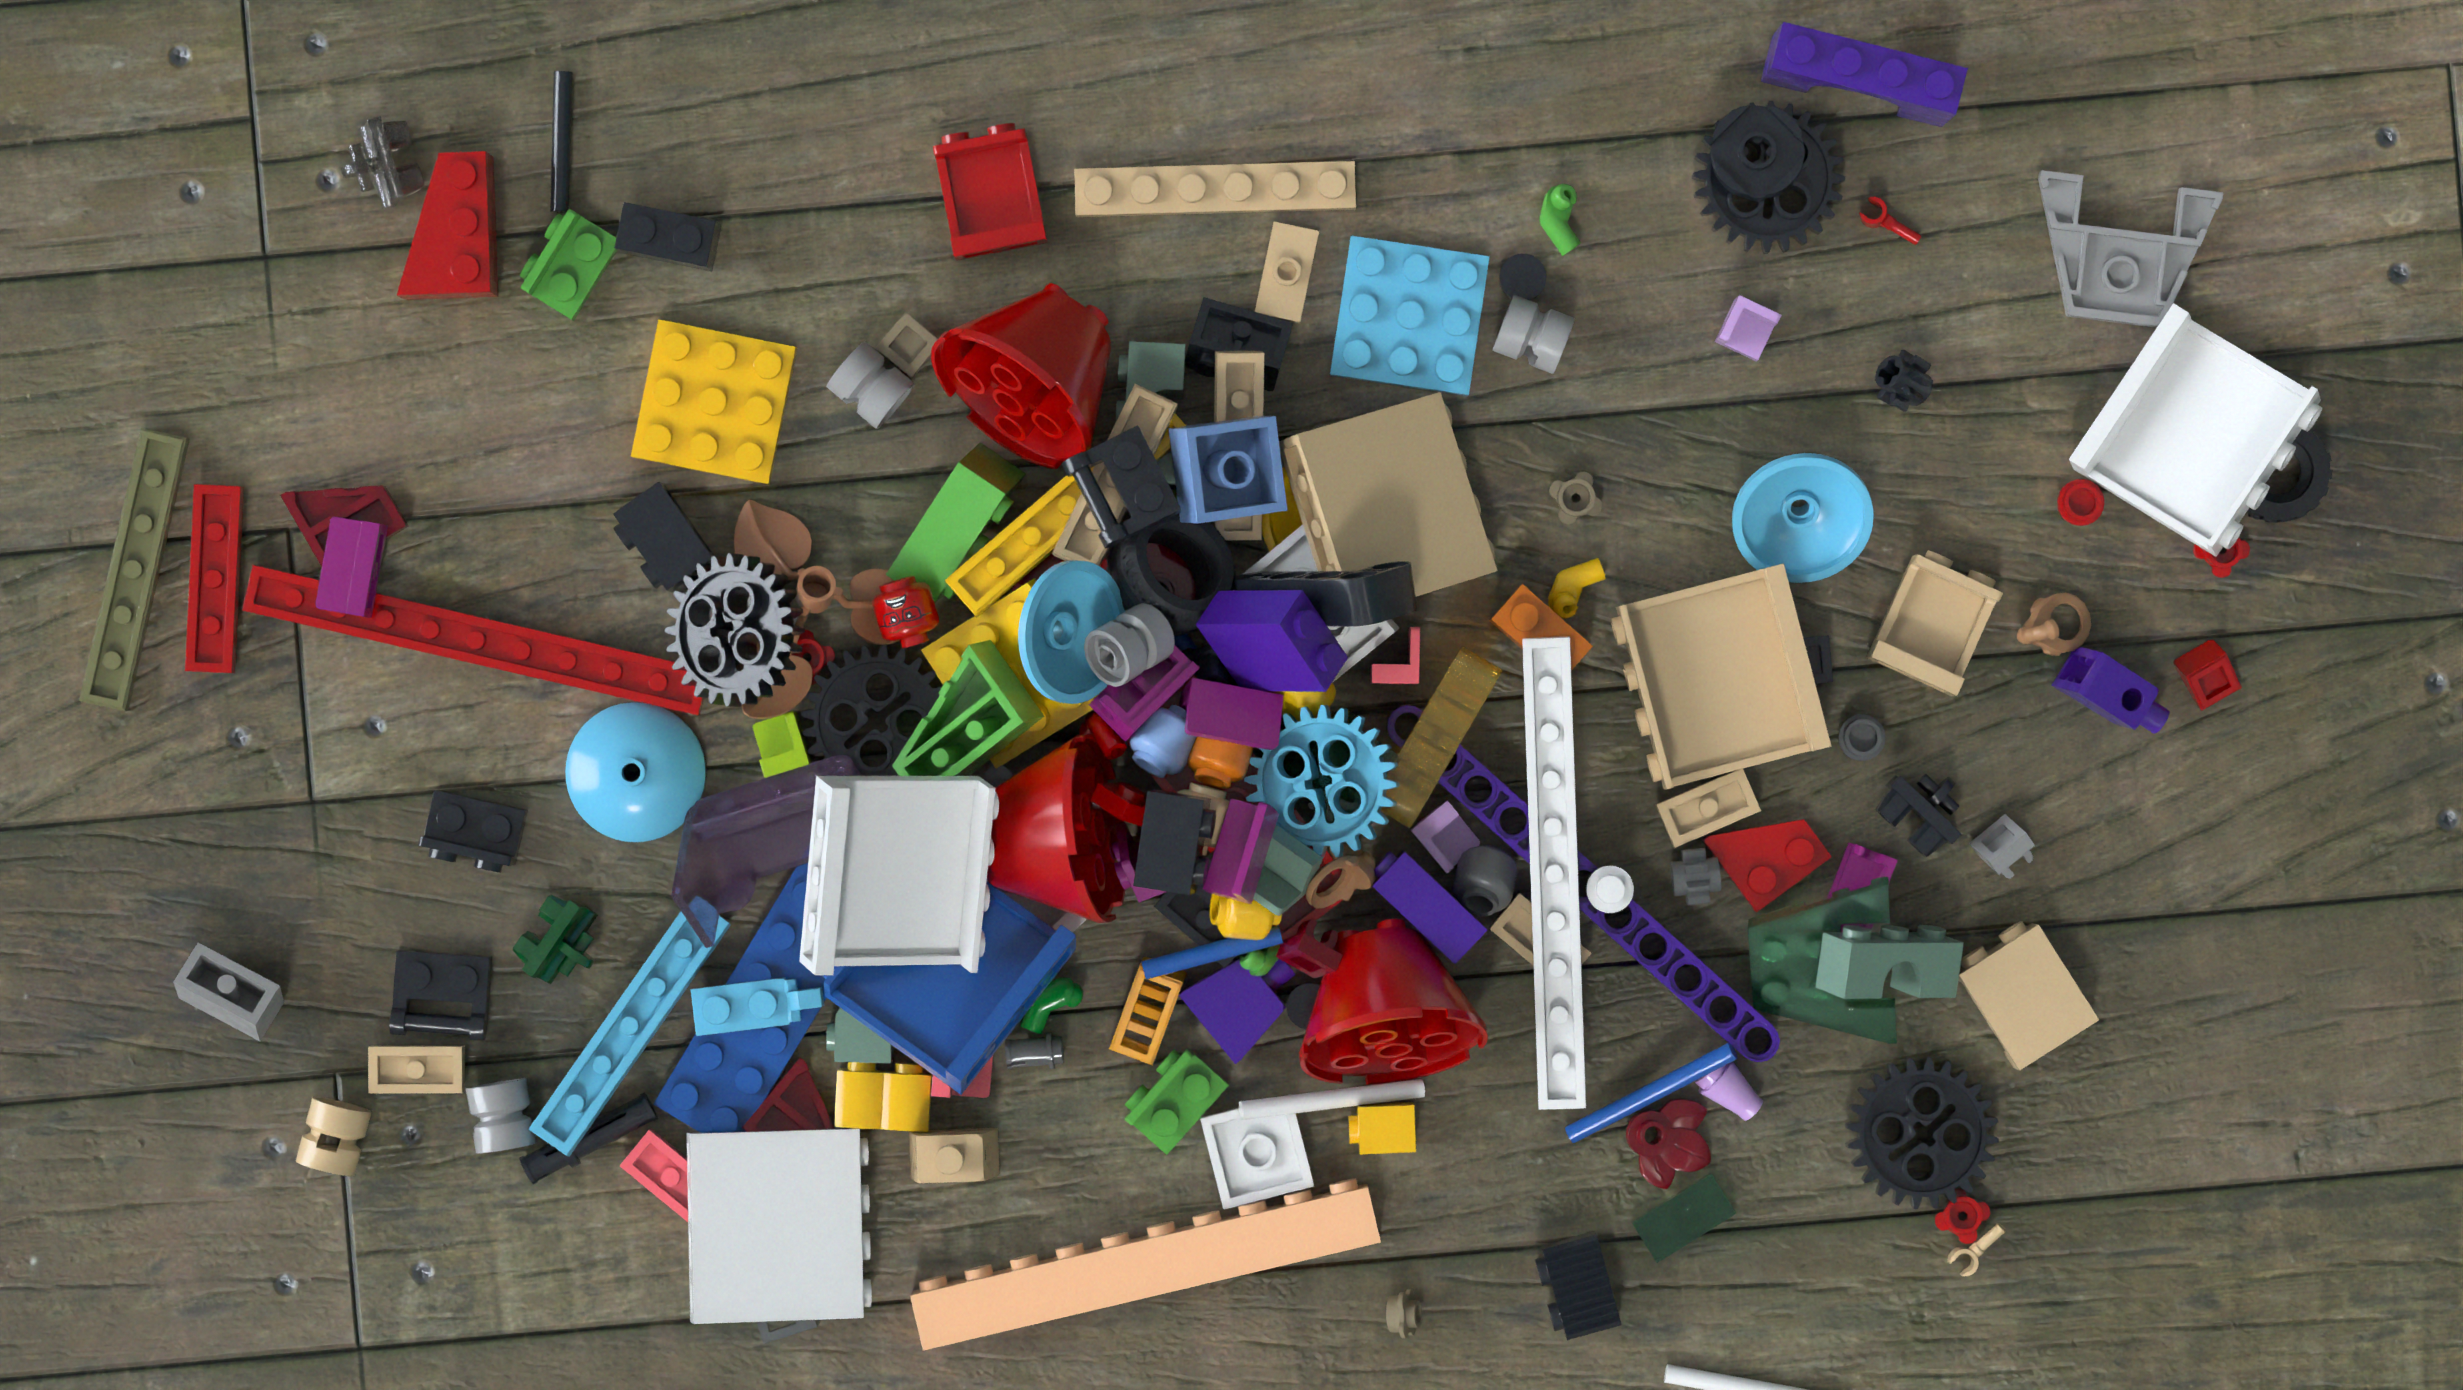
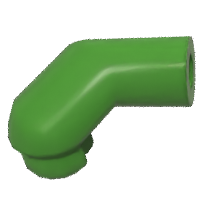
[1539,183,1581,256]
[1240,945,1280,976]

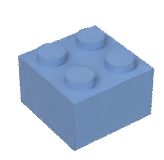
[1168,416,1287,524]

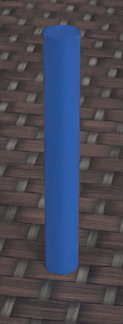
[1142,925,1283,980]

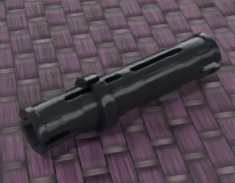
[519,1092,658,1185]

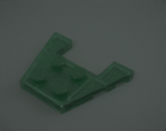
[1748,877,1897,1044]

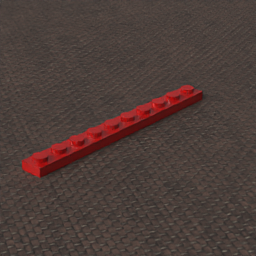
[242,565,704,715]

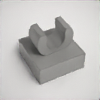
[1969,814,2035,879]

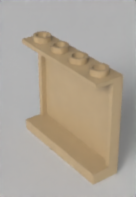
[1279,392,1498,597]
[1610,563,1831,789]

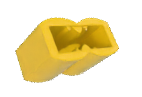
[834,1062,932,1132]

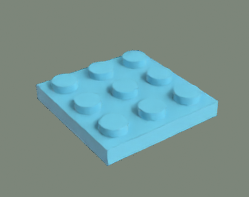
[1330,236,1490,396]

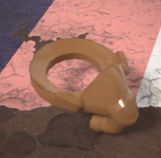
[2017,593,2091,656]
[1306,844,1376,909]

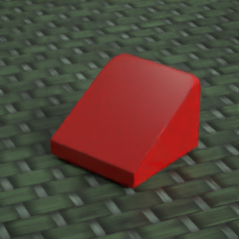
[2173,639,2242,711]

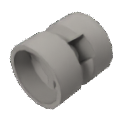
[1492,295,1575,374]
[826,341,915,429]
[1084,603,1175,687]
[466,1078,537,1154]

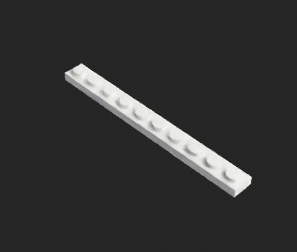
[1522,636,1586,1110]

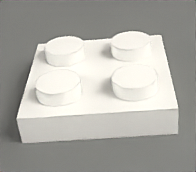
[1200,1094,1314,1209]

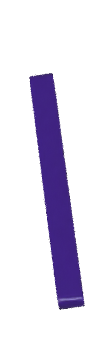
[1386,705,1780,1062]

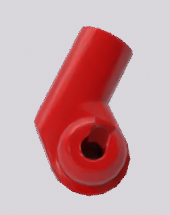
[1079,711,1127,760]

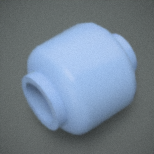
[1130,705,1197,778]

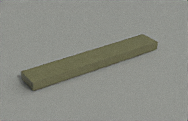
[79,428,190,711]

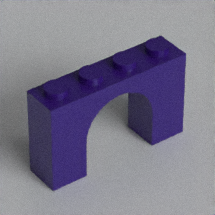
[1761,22,1968,127]

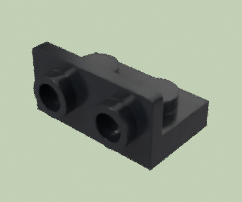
[1185,297,1293,391]
[418,790,528,873]

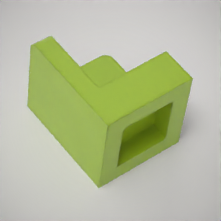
[753,710,813,778]

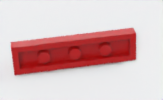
[185,484,244,674]

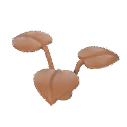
[734,500,900,719]

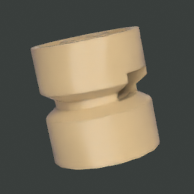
[296,1097,371,1176]

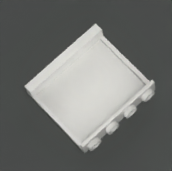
[2069,303,2322,557]
[799,776,999,975]
[686,1128,872,1324]

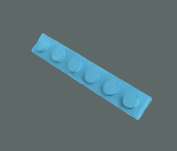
[529,897,731,1157]

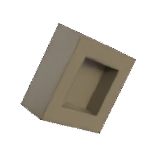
[875,312,937,379]

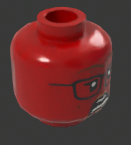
[872,576,939,648]

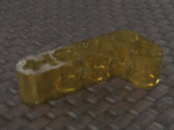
[1381,646,1503,828]

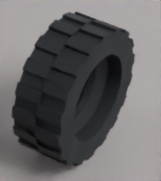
[2247,429,2333,523]

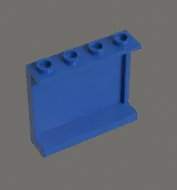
[823,881,1076,1095]

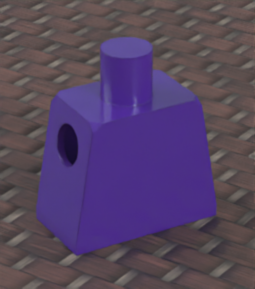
[2051,647,2170,734]
[1179,955,1296,1064]

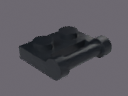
[1062,425,1181,548]
[390,950,492,1041]

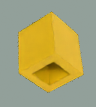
[1348,1102,1416,1155]

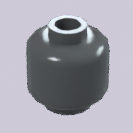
[1452,845,1518,916]

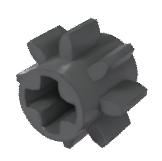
[1670,848,1721,905]

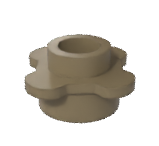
[1549,472,1602,525]
[1386,1289,1422,1339]

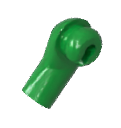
[1020,977,1083,1034]

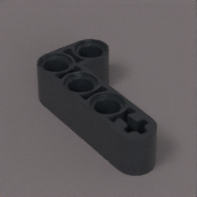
[1233,561,1417,627]

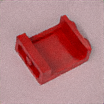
[933,123,1048,261]

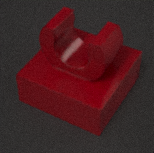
[1276,919,1343,978]

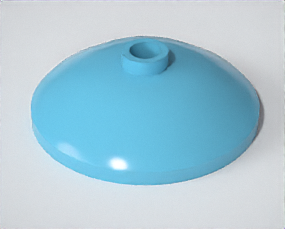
[1732,453,1874,583]
[1018,560,1125,704]
[565,702,706,842]

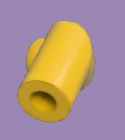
[1548,558,1606,619]

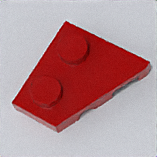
[1702,819,1832,912]

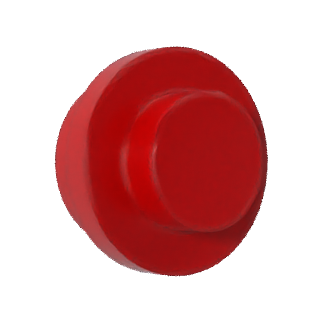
[2057,479,2105,526]

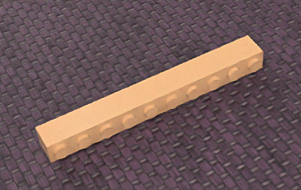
[910,1178,1381,1351]

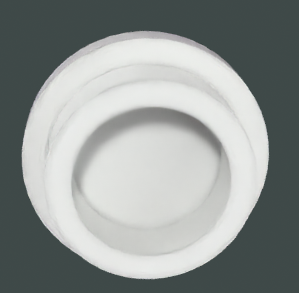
[1586,866,1634,913]

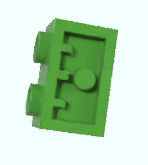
[520,209,618,321]
[1124,1047,1229,1155]

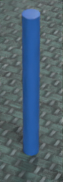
[1565,1042,1738,1143]

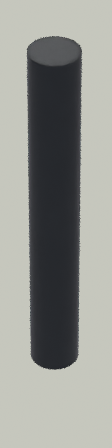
[550,71,572,213]

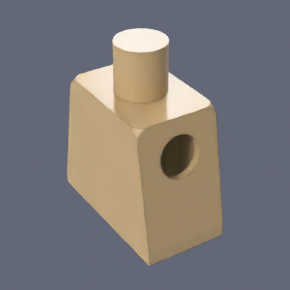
[909,1128,999,1183]

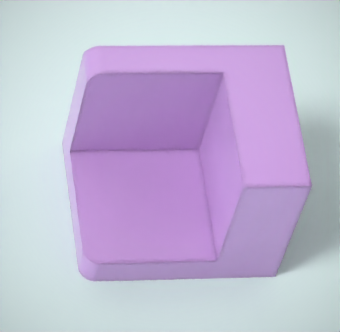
[1714,295,1782,362]
[1410,800,1480,873]

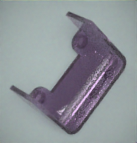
[671,755,861,948]

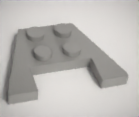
[2038,170,2223,328]

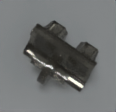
[341,116,424,209]

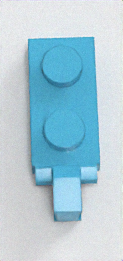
[690,977,824,1036]

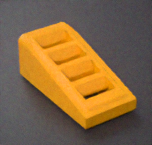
[1109,957,1187,1066]

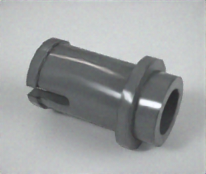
[1005,1032,1064,1070]

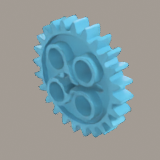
[1244,705,1400,858]

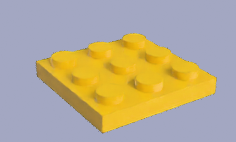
[631,319,797,485]
[921,578,1101,769]

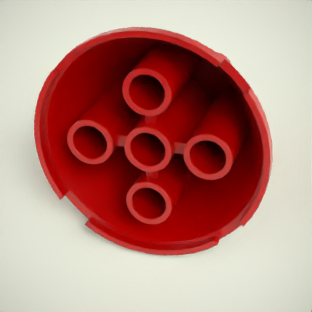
[931,283,1112,469]
[987,734,1126,923]
[1299,919,1488,1085]

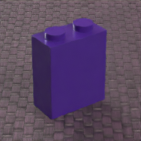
[1196,590,1348,692]
[1372,850,1487,964]

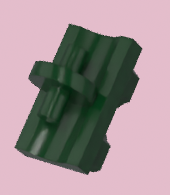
[513,895,598,984]

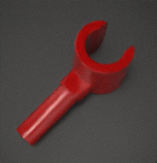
[1859,196,1921,245]

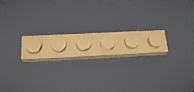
[1074,161,1356,217]

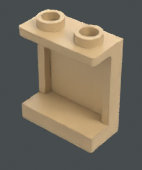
[1866,550,2003,696]
[1958,921,2099,1070]

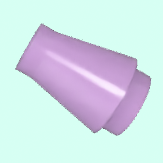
[1694,1062,1763,1121]

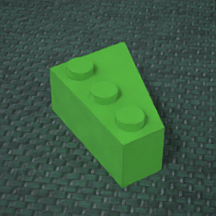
[886,442,1026,603]
[892,640,1044,776]

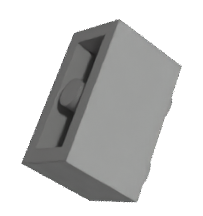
[173,943,284,1041]

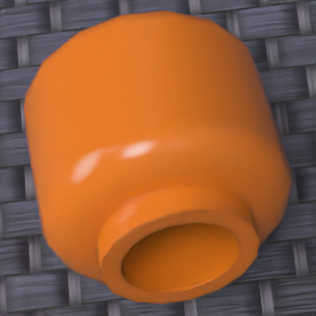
[1187,736,1254,789]

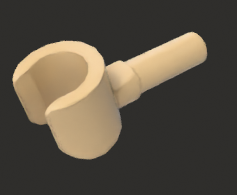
[1947,1223,2006,1276]

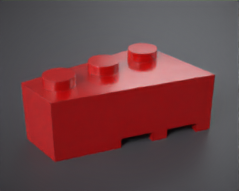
[397,151,498,300]

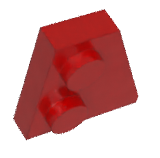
[1090,782,1147,826]

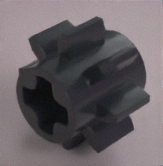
[1875,350,1933,412]

